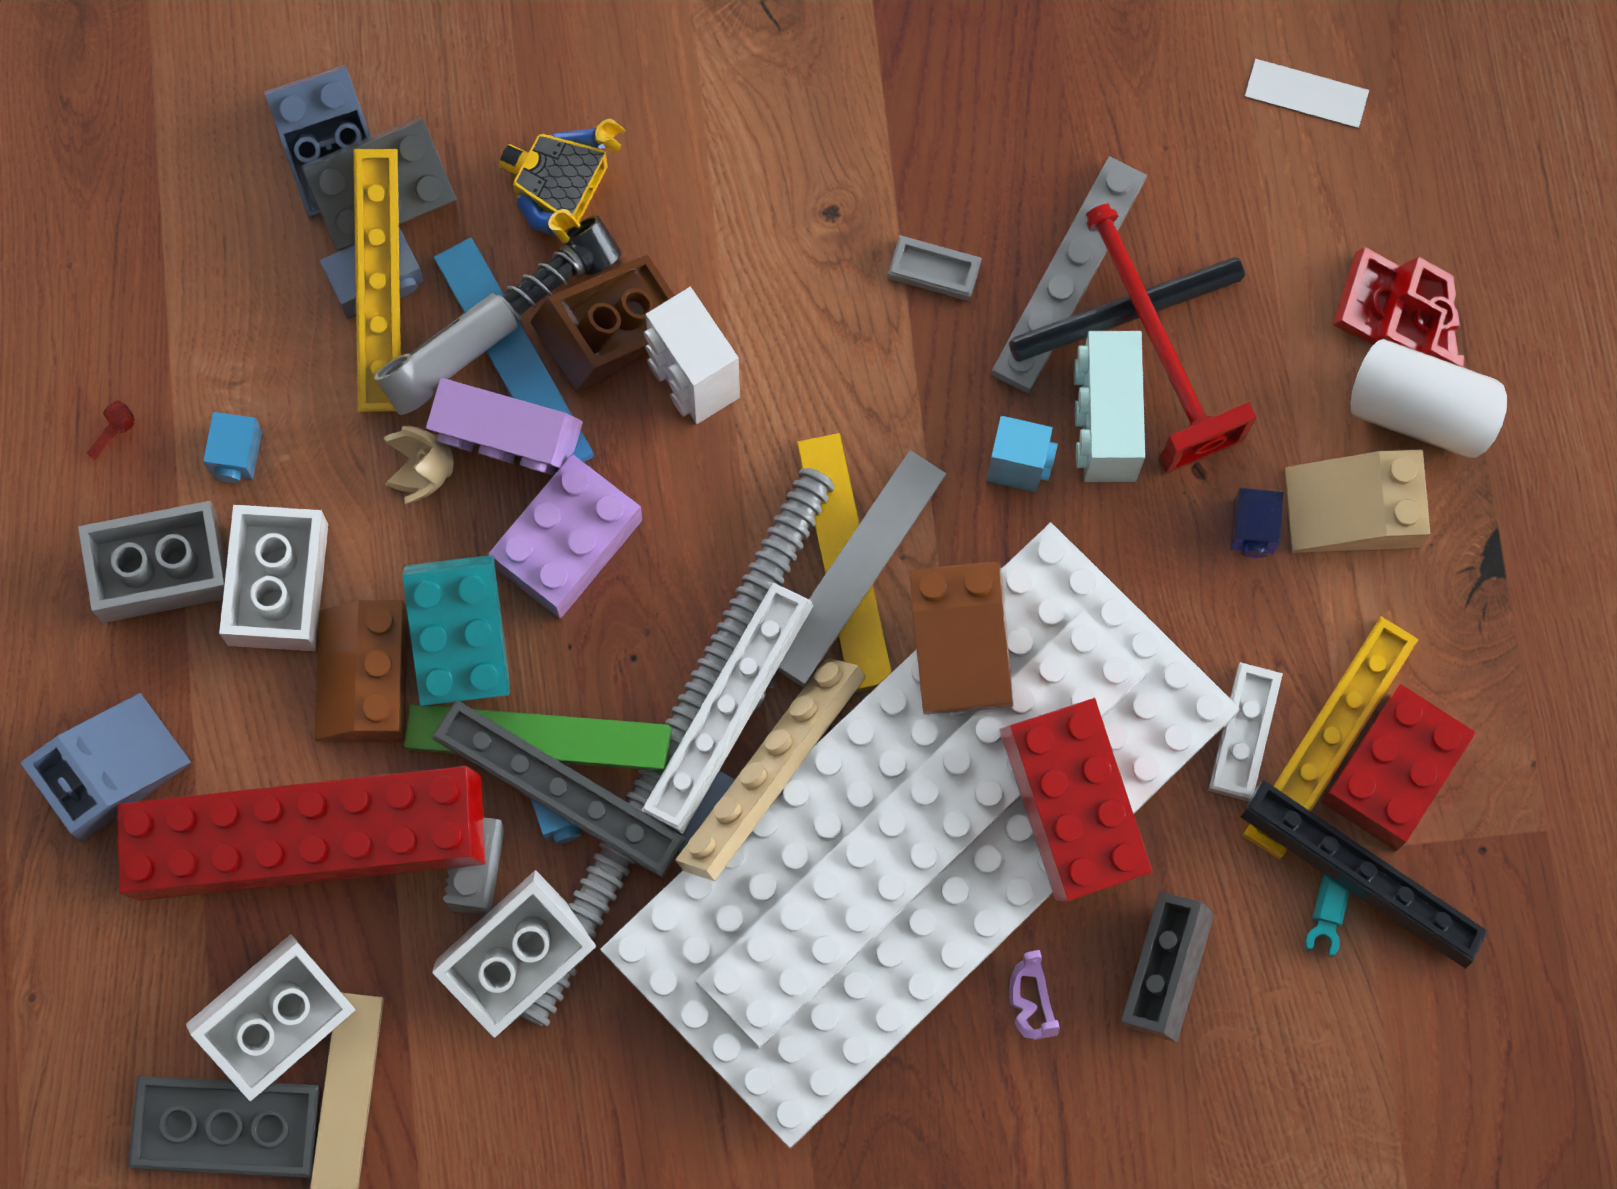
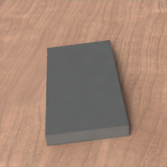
[128,1076,321,1178]

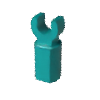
[1303,875,1350,958]

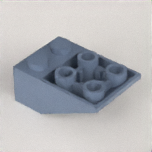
[264,65,371,217]
[20,693,192,843]

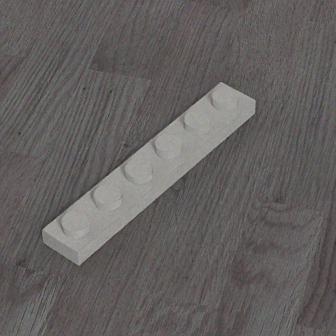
[991,156,1147,394]

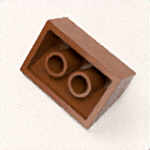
[315,600,408,742]

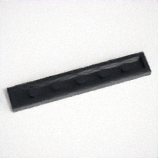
[1240,780,1487,969]

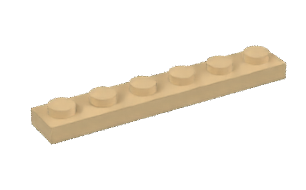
[675,658,866,881]

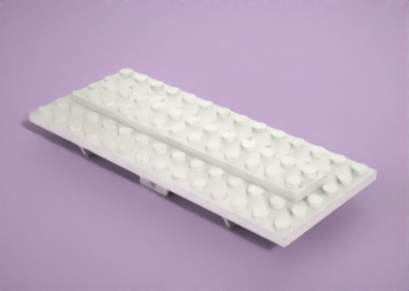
[600,522,1240,1149]

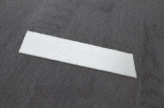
[1245,59,1369,128]

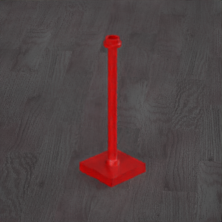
[1086,203,1257,474]

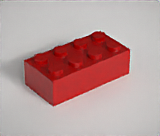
[999,698,1153,902]

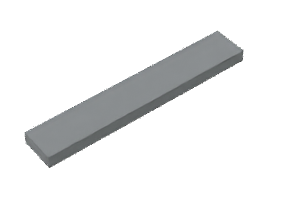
[777,450,946,688]

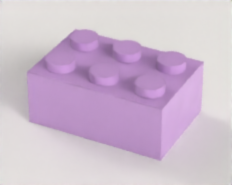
[426,377,583,476]
[488,454,643,619]

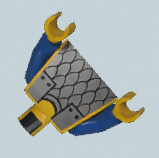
[499,119,626,243]

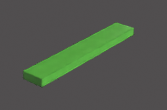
[404,704,672,772]

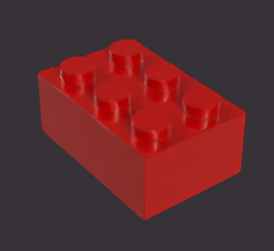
[1321,684,1476,851]

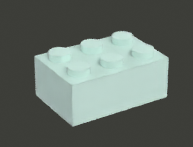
[1074,331,1145,482]

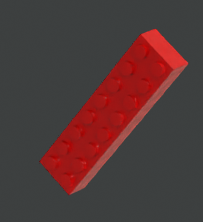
[117,766,486,901]

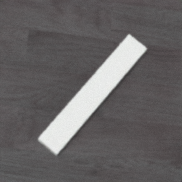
[641,583,813,834]

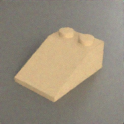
[1284,450,1431,553]

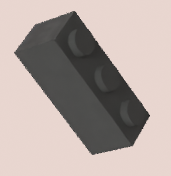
[1121,891,1215,1042]

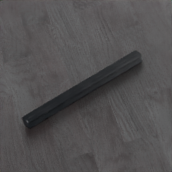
[1009,257,1245,362]

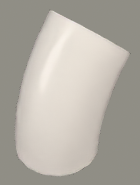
[1350,339,1507,458]

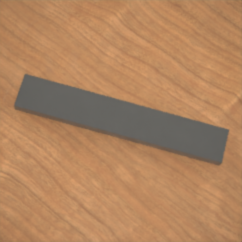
[432,699,686,878]

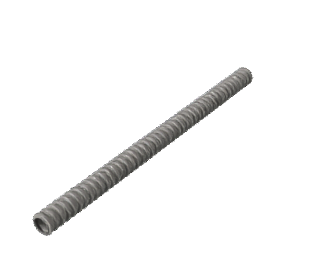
[520,468,835,1027]

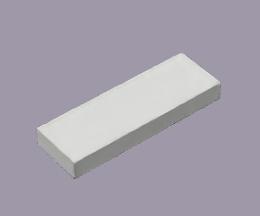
[1207,662,1283,802]

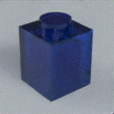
[1230,488,1284,558]

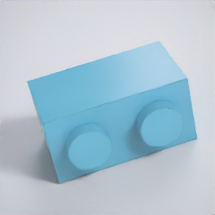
[986,416,1058,493]

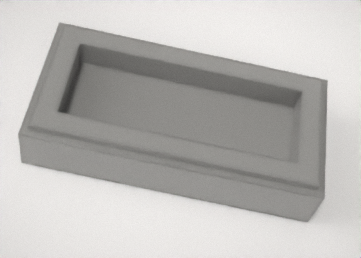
[887,235,982,302]

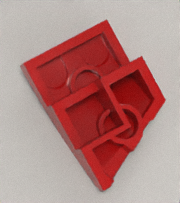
[1333,247,1464,367]

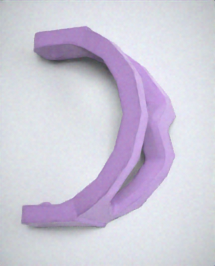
[1009,950,1060,1040]

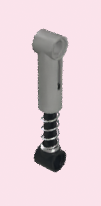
[374,215,622,415]

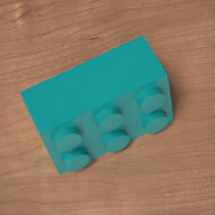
[402,555,510,706]

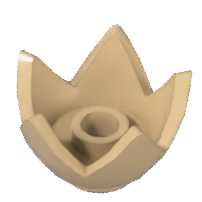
[384,426,453,504]

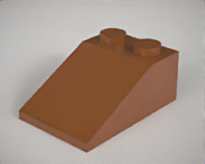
[910,561,1014,715]

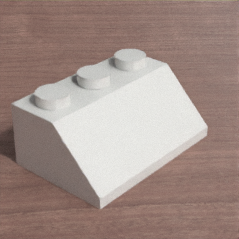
[432,870,596,1038]
[186,934,356,1102]

